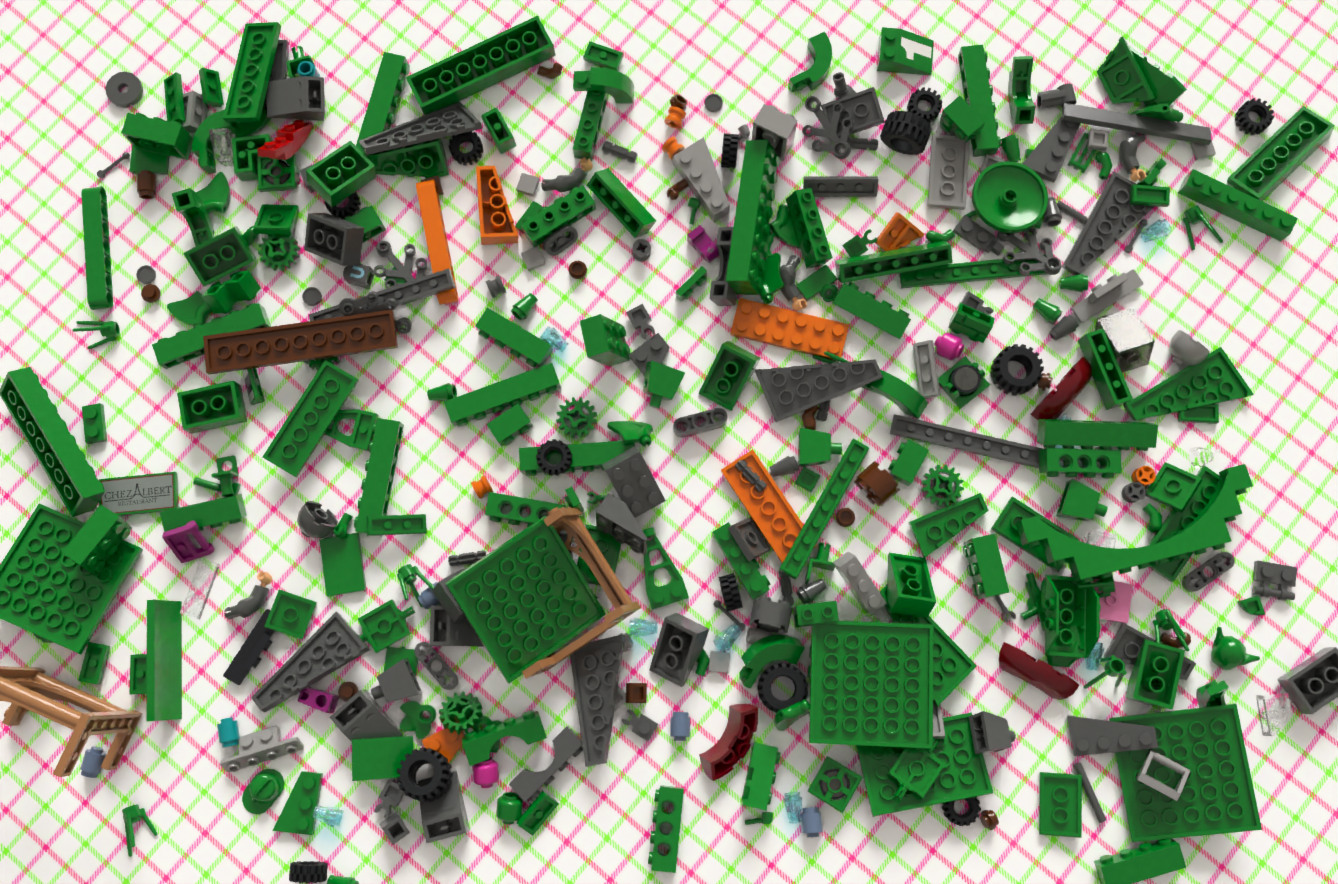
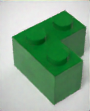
[939,95,985,143]
[232,134,274,181]

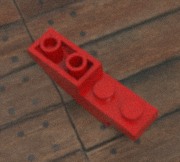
[257,120,313,160]

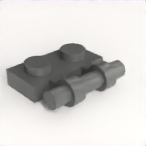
[1252,560,1297,601]

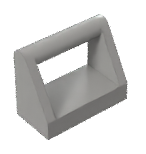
[182,91,208,133]
[1136,749,1190,801]

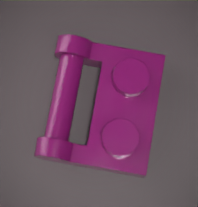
[162,521,215,564]

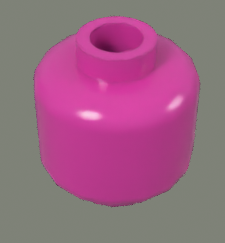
[934,332,964,360]
[472,757,499,788]

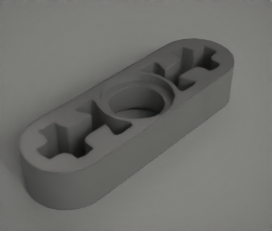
[1182,552,1235,592]
[414,642,459,690]

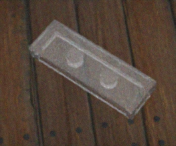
[180,558,220,620]

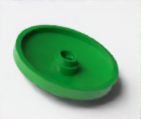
[972,161,1048,233]

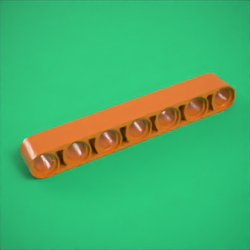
[416,179,459,305]

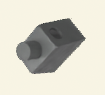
[371,659,422,703]
[969,711,1016,755]

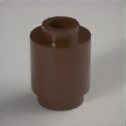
[136,170,156,199]

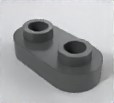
[543,225,578,256]

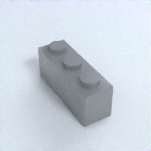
[832,551,886,615]

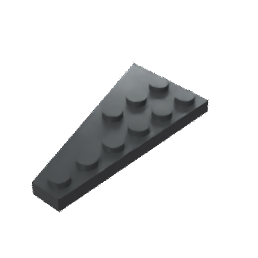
[359,101,483,155]
[1062,172,1155,275]
[754,359,883,422]
[251,611,370,712]
[570,635,625,767]

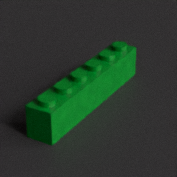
[958,44,1001,157]
[356,52,410,156]
[1178,169,1298,242]
[835,241,953,283]
[152,303,271,369]
[444,363,561,427]
[354,418,404,537]
[1037,419,1158,451]
[519,440,635,476]

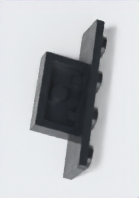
[223,609,276,685]

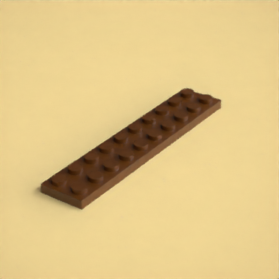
[203,310,398,375]

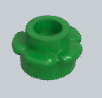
[820,284,838,302]

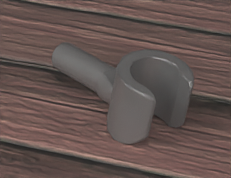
[738,124,750,141]

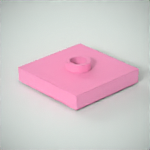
[1091,579,1133,624]

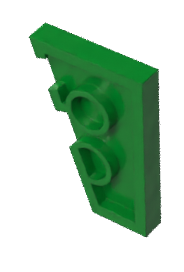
[272,771,323,835]

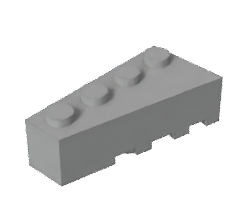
[673,137,730,223]

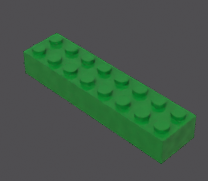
[406,15,556,115]
[726,139,780,295]
[0,367,105,517]

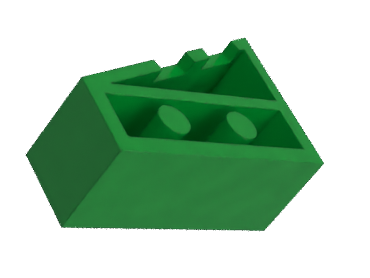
[741,742,781,811]

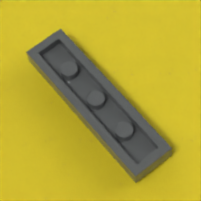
[803,176,879,197]

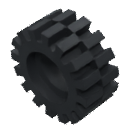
[907,87,942,123]
[1235,98,1274,135]
[448,131,484,166]
[721,133,739,168]
[324,192,361,220]
[536,439,572,476]
[718,573,743,612]
[941,797,981,826]
[289,861,328,883]

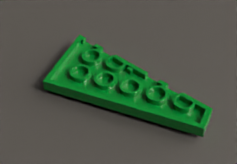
[1123,347,1254,421]
[879,584,977,707]

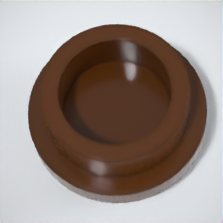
[670,94,687,111]
[568,261,587,279]
[141,284,161,303]
[1038,373,1053,391]
[835,508,855,527]
[338,682,359,702]
[980,810,999,830]

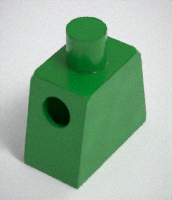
[643,361,685,409]
[798,428,842,467]
[1056,479,1108,521]

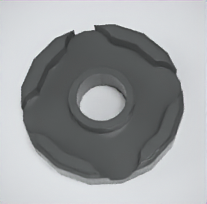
[105,71,143,108]

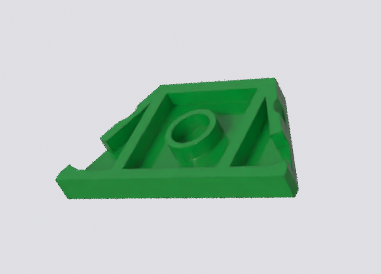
[1097,36,1156,104]

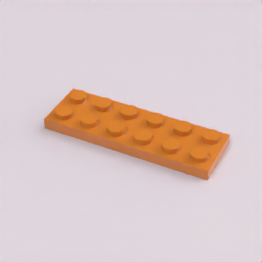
[730,298,849,361]
[721,449,817,563]

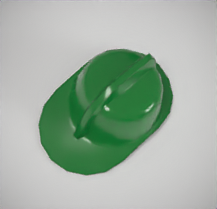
[242,769,284,814]

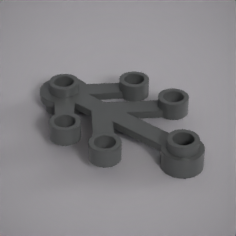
[802,96,854,159]
[997,227,1062,275]
[374,241,427,289]
[339,291,412,334]

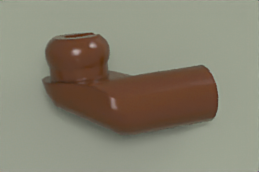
[537,63,563,79]
[666,179,689,200]
[802,406,819,430]
[1160,632,1191,648]

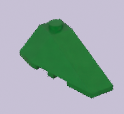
[1129,45,1187,108]
[366,138,449,179]

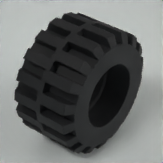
[880,111,932,155]
[990,344,1044,396]
[757,663,809,713]
[397,748,453,802]

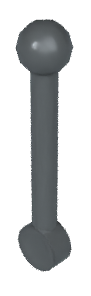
[97,152,130,178]
[1124,219,1148,253]
[713,600,746,631]

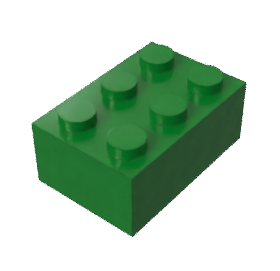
[121,113,193,160]
[306,140,376,208]
[183,225,256,287]
[580,314,630,367]
[177,380,247,434]
[61,505,132,575]
[962,534,1010,600]

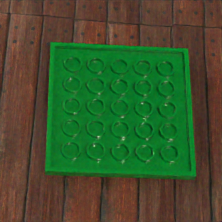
[0,503,143,655]
[445,516,606,684]
[809,621,934,749]
[1109,703,1262,842]

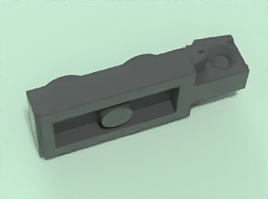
[953,215,1004,256]

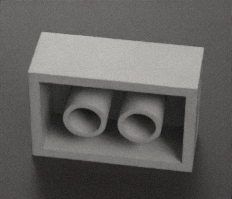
[751,104,798,161]

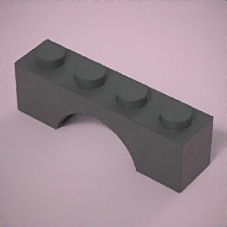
[709,227,737,306]
[509,726,583,802]

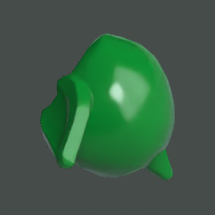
[1211,627,1260,670]

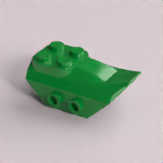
[1041,575,1101,667]

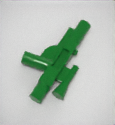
[1020,572,1045,631]

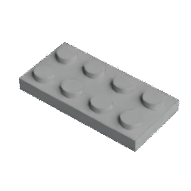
[927,134,970,210]

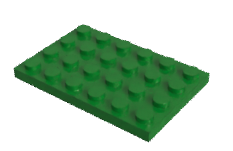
[856,712,993,817]

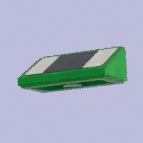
[242,368,264,405]

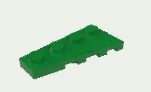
[908,493,989,558]

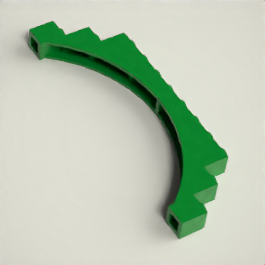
[1015,464,1253,584]

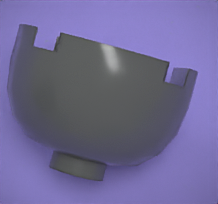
[297,501,338,538]

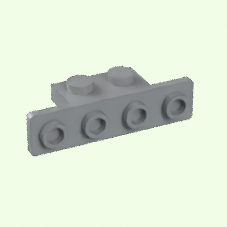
[1071,269,1144,323]
[220,725,304,772]

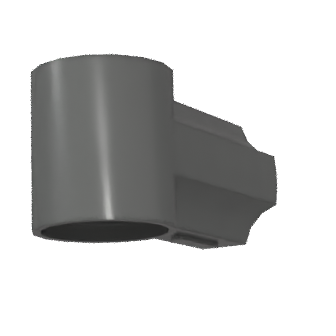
[1037,83,1077,109]

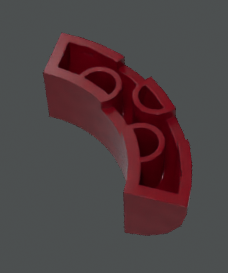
[1030,356,1092,420]
[998,642,1079,700]
[699,704,758,781]

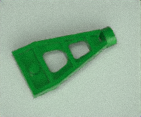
[325,409,378,451]
[642,527,689,610]

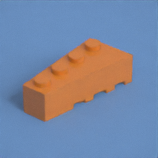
[476,166,518,245]

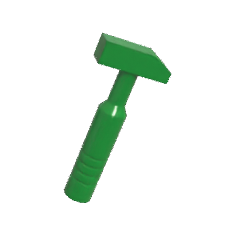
[193,477,241,495]

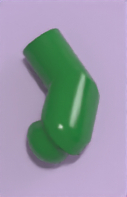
[926,229,955,243]
[1142,503,1162,533]
[333,512,353,538]
[695,649,710,677]

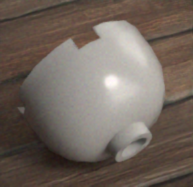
[1169,330,1210,366]

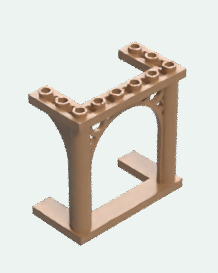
[522,507,641,679]
[0,666,143,777]

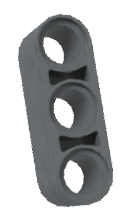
[673,408,728,438]

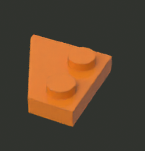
[875,212,925,251]
[421,728,465,763]

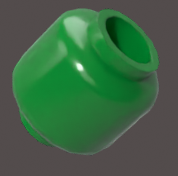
[496,792,523,824]

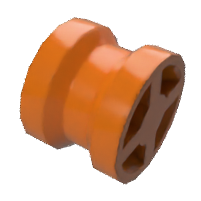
[664,106,686,129]
[661,136,685,160]
[1131,466,1156,486]
[471,475,494,499]

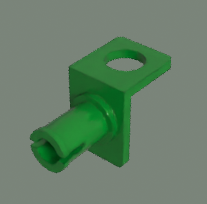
[286,46,315,78]
[211,455,239,497]
[805,542,835,584]

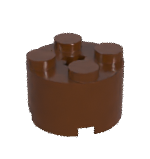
[854,461,900,506]

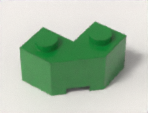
[202,270,261,314]

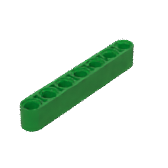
[81,186,113,310]

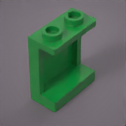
[793,601,839,628]

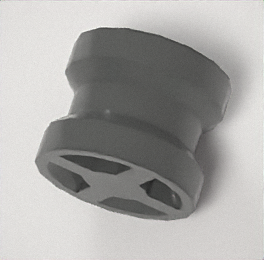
[632,239,651,262]
[485,276,507,298]
[1121,482,1146,503]

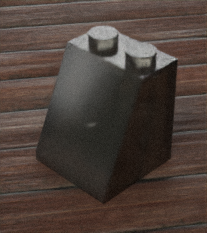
[1095,308,1155,373]

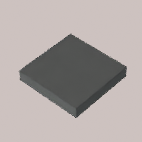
[728,517,771,562]

